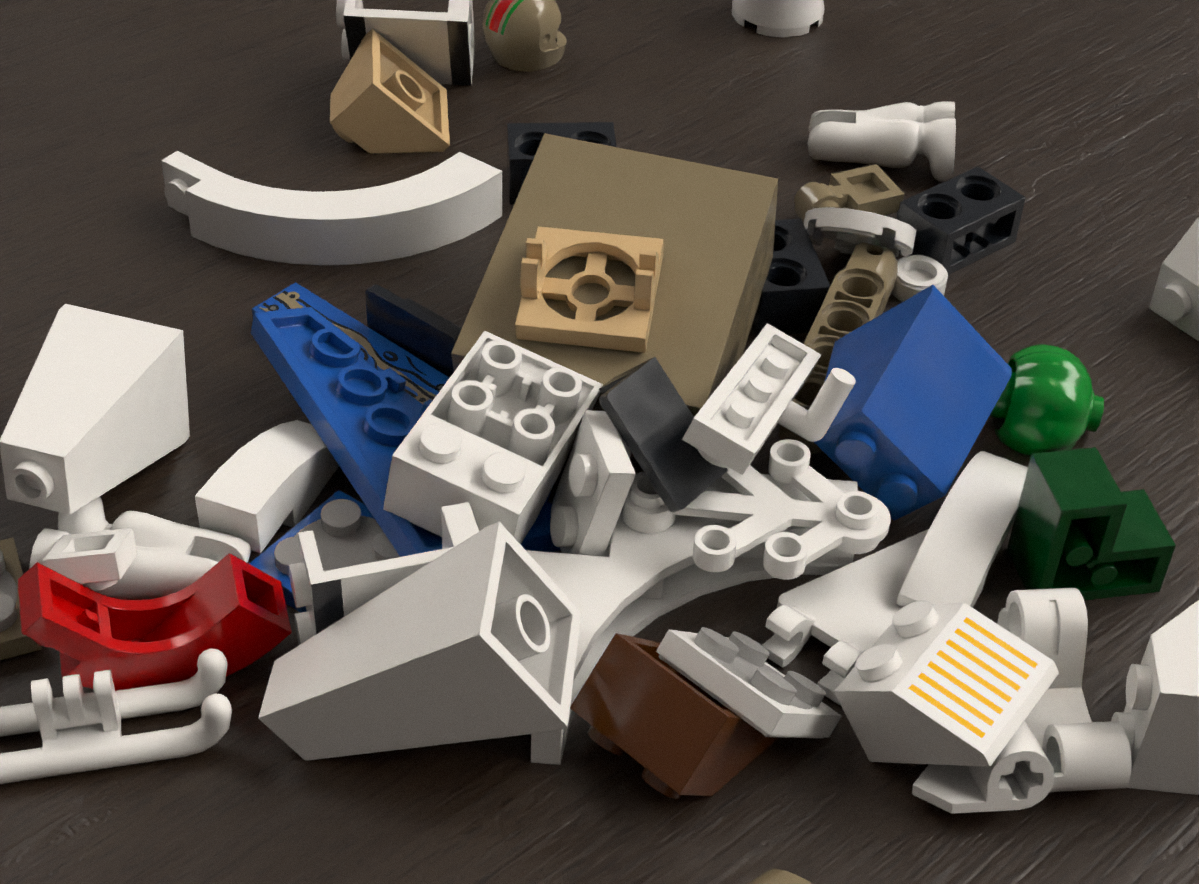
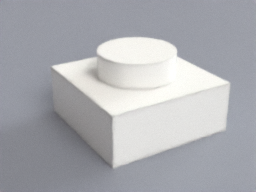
[43,528,138,591]

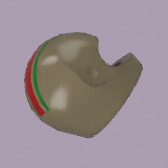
[482,0,567,72]

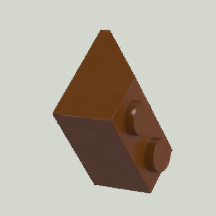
[570,633,779,799]

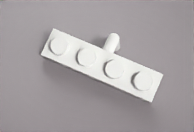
[682,323,856,475]

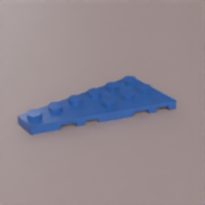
[250,307,561,557]

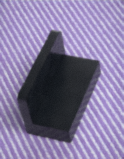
[365,284,462,378]
[599,357,728,513]

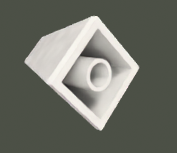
[0,304,190,515]
[258,521,582,761]

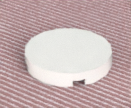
[804,207,916,257]

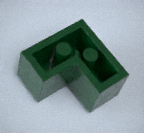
[1007,447,1176,601]

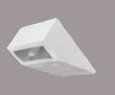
[383,331,603,545]

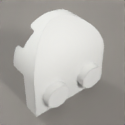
[550,410,636,557]

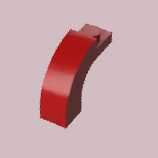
[18,553,292,691]

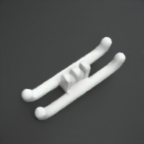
[0,648,232,784]

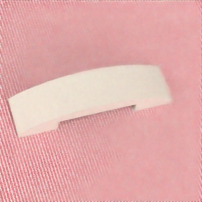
[896,451,1028,608]

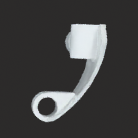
[912,588,1132,814]

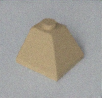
[330,28,450,154]

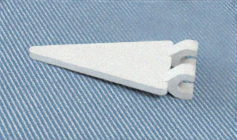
[762,528,930,705]

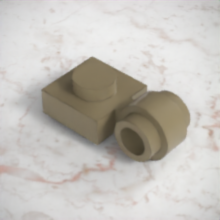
[794,164,905,223]

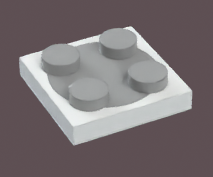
[656,627,842,738]

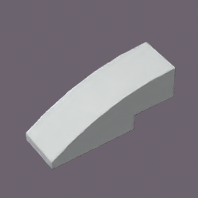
[195,420,339,553]

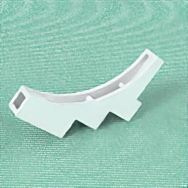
[526,474,858,765]

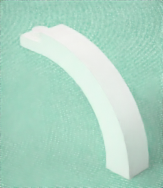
[161,151,502,265]

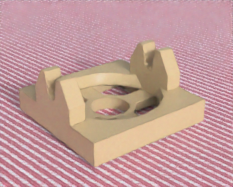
[515,226,664,353]

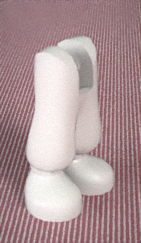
[808,101,956,182]
[30,497,251,600]

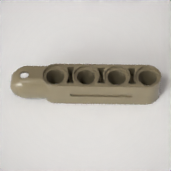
[778,242,898,454]

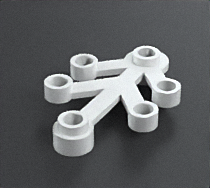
[621,439,891,580]

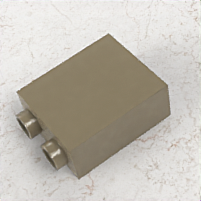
[451,133,778,475]

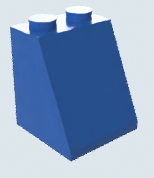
[814,285,1012,521]

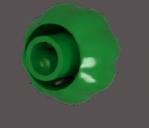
[989,344,1104,455]

